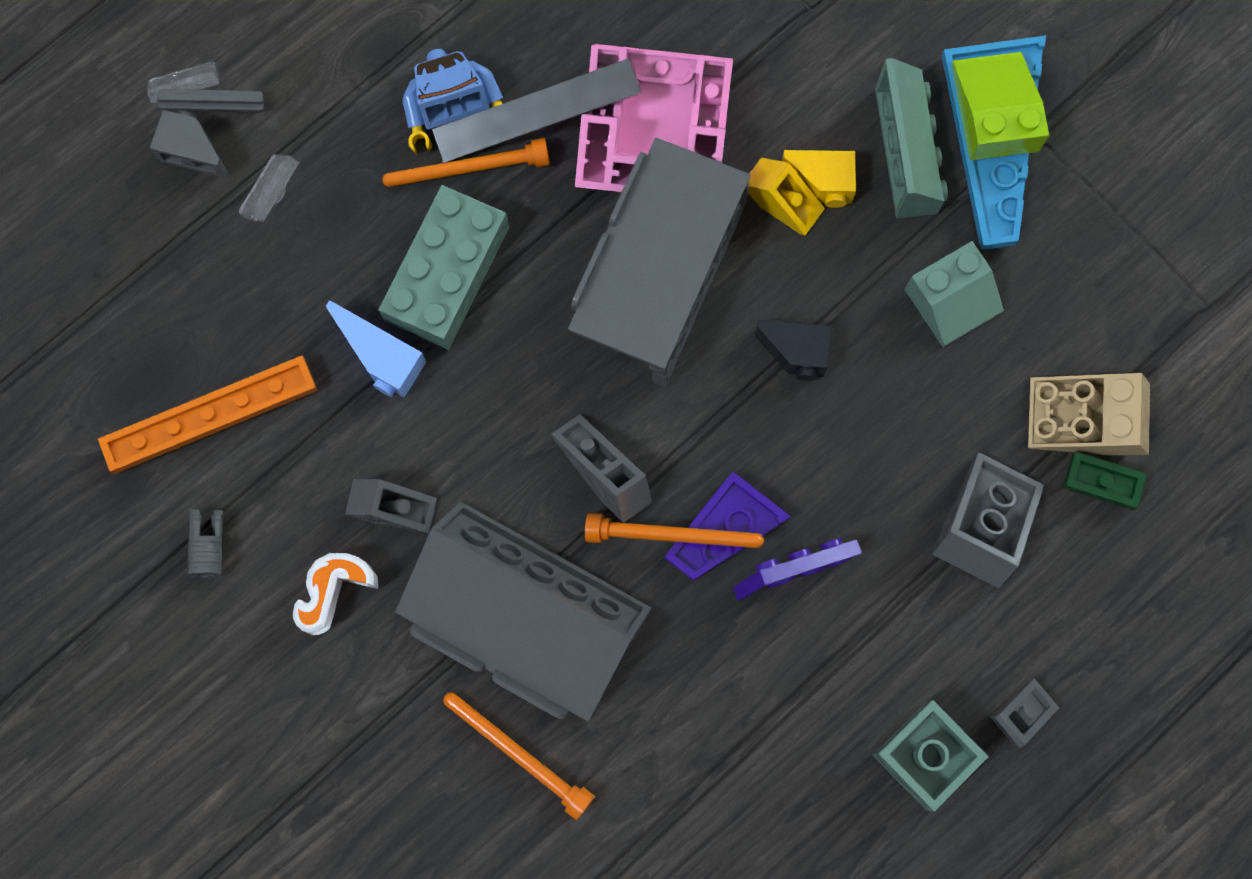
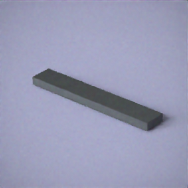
[432,58,642,163]

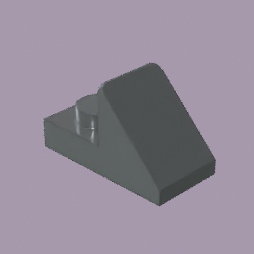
[989,678,1059,748]

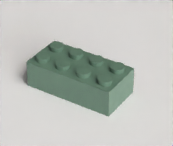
[379,185,509,350]

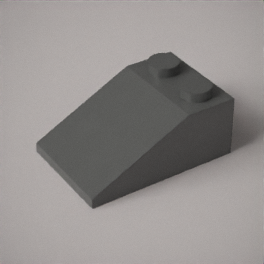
[932,452,1044,588]

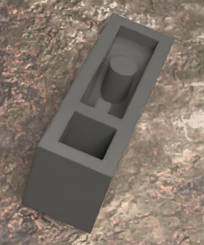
[552,414,652,523]

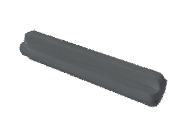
[157,89,264,112]

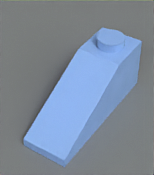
[326,300,426,398]

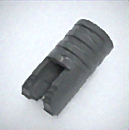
[188,509,223,578]

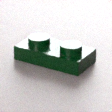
[1063,452,1147,511]

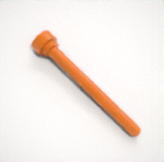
[382,138,550,187]
[585,513,764,548]
[443,692,595,821]

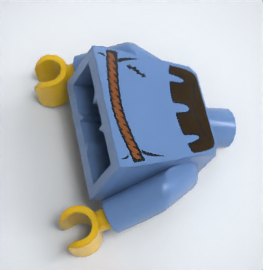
[403,49,503,154]

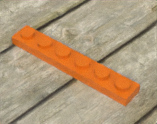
[98,355,318,474]

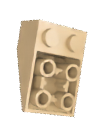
[1028,373,1150,455]

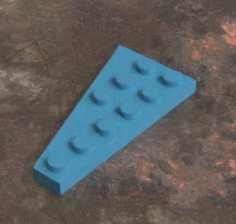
[941,35,1046,250]

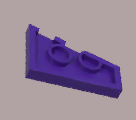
[664,472,791,581]

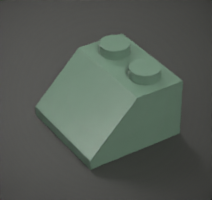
[904,241,1004,348]

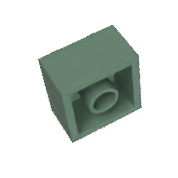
[872,700,988,812]

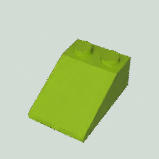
[951,52,1049,161]

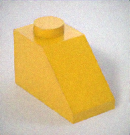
[782,150,856,208]
[749,158,825,235]

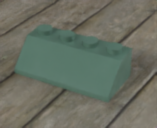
[875,58,948,219]

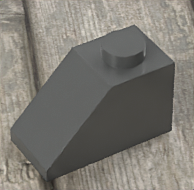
[150,110,228,178]
[345,479,437,533]

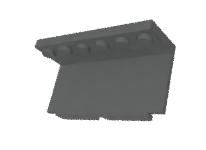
[568,137,751,388]
[395,501,651,722]

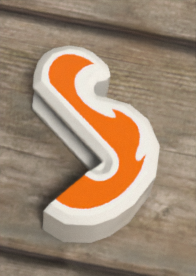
[293,553,378,635]

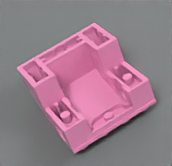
[575,44,733,192]

